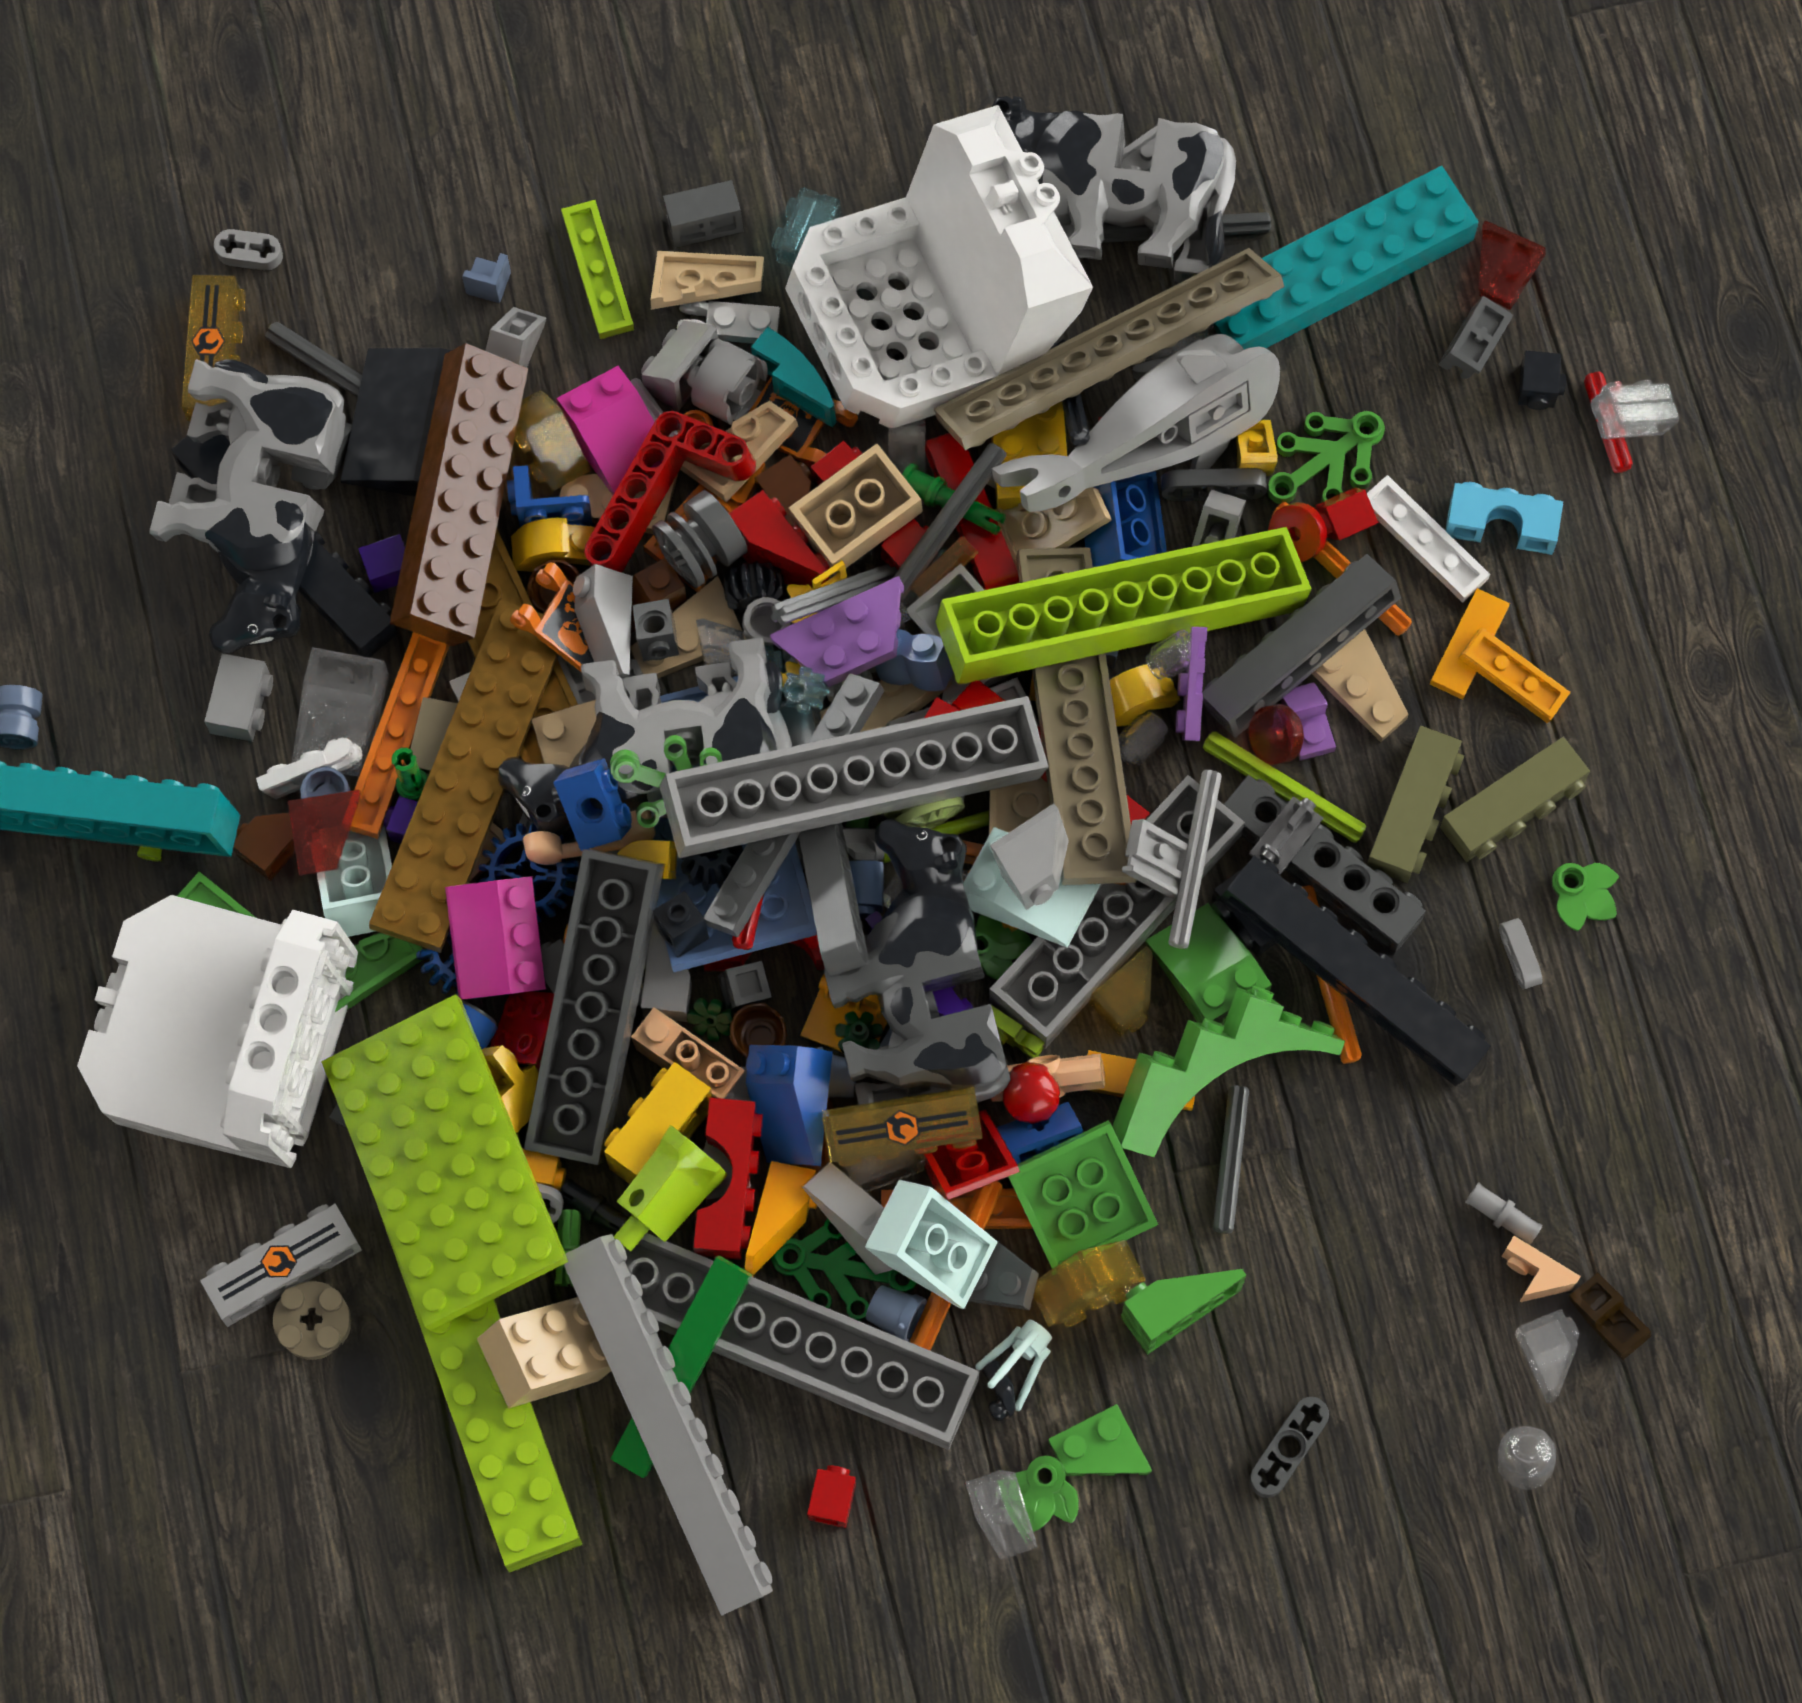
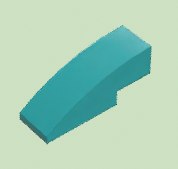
[751,327,836,427]

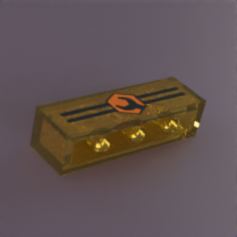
[182,275,246,421]
[822,1086,983,1166]

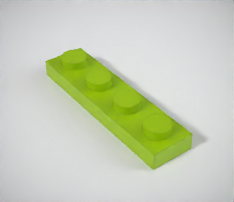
[561,200,634,339]

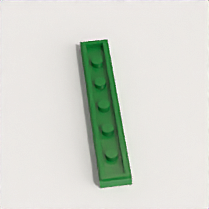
[610,1256,753,1478]

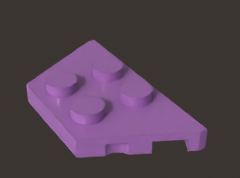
[770,576,904,687]

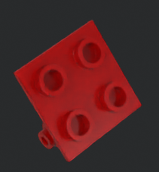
[491,991,555,1072]

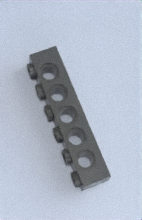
[1224,775,1426,954]

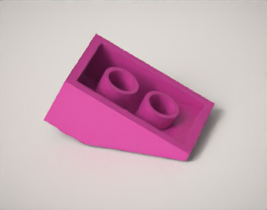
[556,366,663,495]

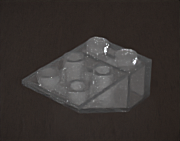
[292,647,389,777]

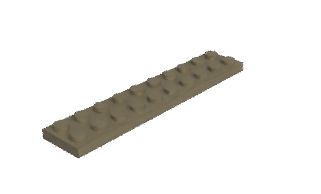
[934,248,1285,450]
[1016,548,1137,885]

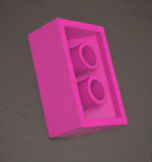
[445,876,546,1000]

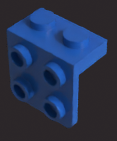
[507,465,593,527]

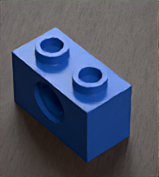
[553,758,632,851]

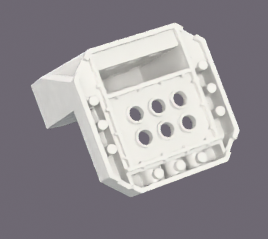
[785,105,1093,429]
[77,895,358,1168]

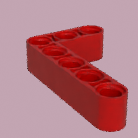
[584,411,756,572]

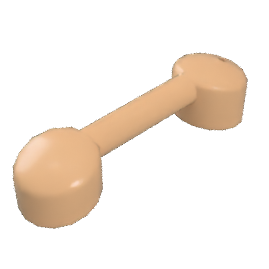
[523,810,656,865]

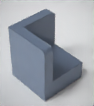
[462,253,511,303]

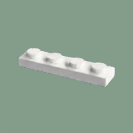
[1367,475,1490,603]

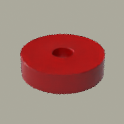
[1268,502,1327,562]

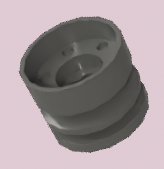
[652,490,748,588]

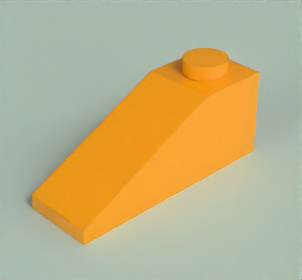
[745,1161,817,1276]

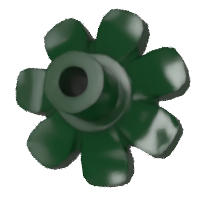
[686,998,734,1042]
[835,1011,883,1053]

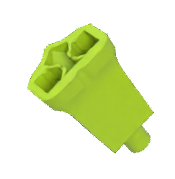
[614,1125,728,1252]

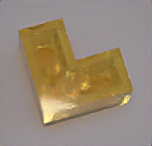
[514,390,591,491]
[1033,1240,1146,1327]

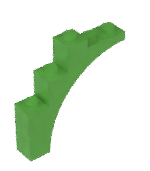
[1112,986,1345,1157]

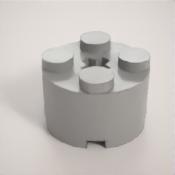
[687,339,768,425]

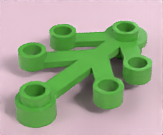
[1267,411,1385,504]
[610,735,722,828]

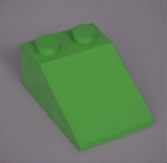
[1145,903,1272,1024]
[1121,1269,1246,1355]

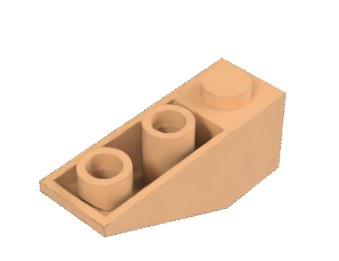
[631,1007,745,1099]

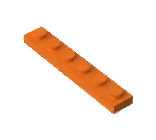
[342,632,450,839]

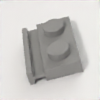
[1122,819,1188,898]

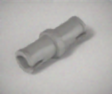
[1465,1182,1543,1245]

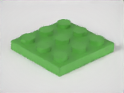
[1008,1120,1159,1275]

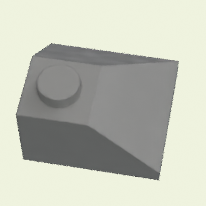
[990,803,1069,910]

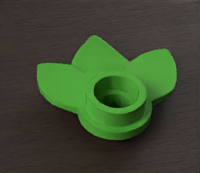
[1552,863,1619,931]
[975,914,1033,980]
[1003,1455,1079,1532]

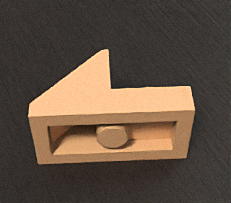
[1501,1236,1581,1302]

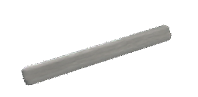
[1168,770,1222,949]

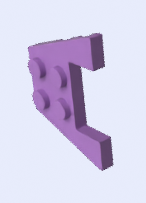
[1175,627,1207,741]

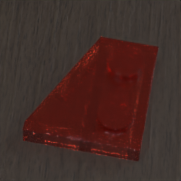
[1479,220,1546,310]
[288,790,361,876]

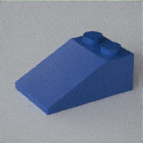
[745,1045,833,1166]

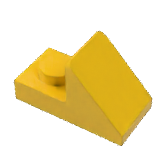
[1235,420,1278,476]

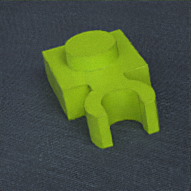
[991,1005,1045,1058]

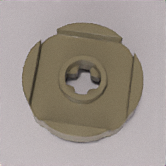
[273,1281,351,1360]

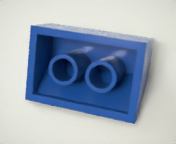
[1084,471,1167,567]

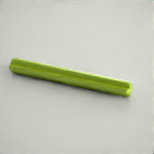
[1203,732,1366,843]

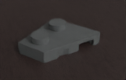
[968,1230,1039,1310]

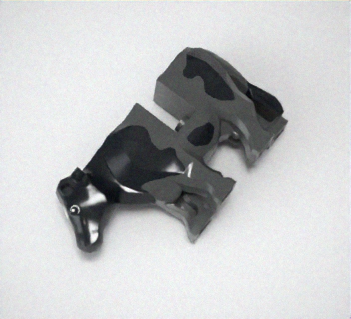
[817,819,1011,1124]

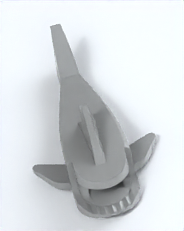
[991,334,1280,512]

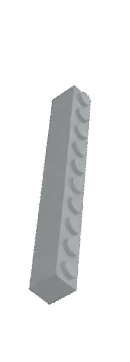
[564,1234,773,1616]

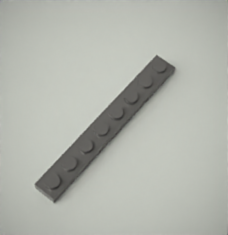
[704,673,885,937]

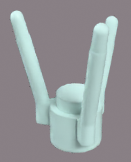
[975,1319,1052,1411]

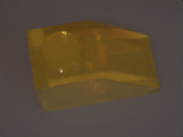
[1090,946,1152,1037]

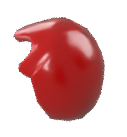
[1002,1062,1060,1124]

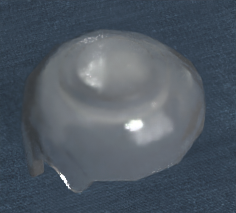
[1498,1425,1557,1490]

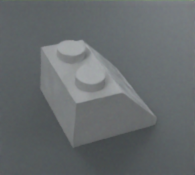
[641,321,718,412]

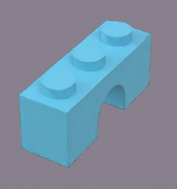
[1445,482,1563,555]

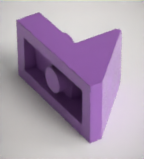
[1280,682,1336,761]

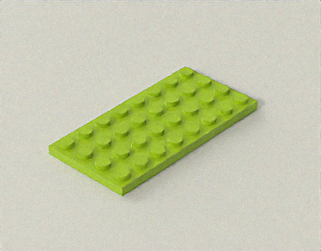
[321,994,568,1330]

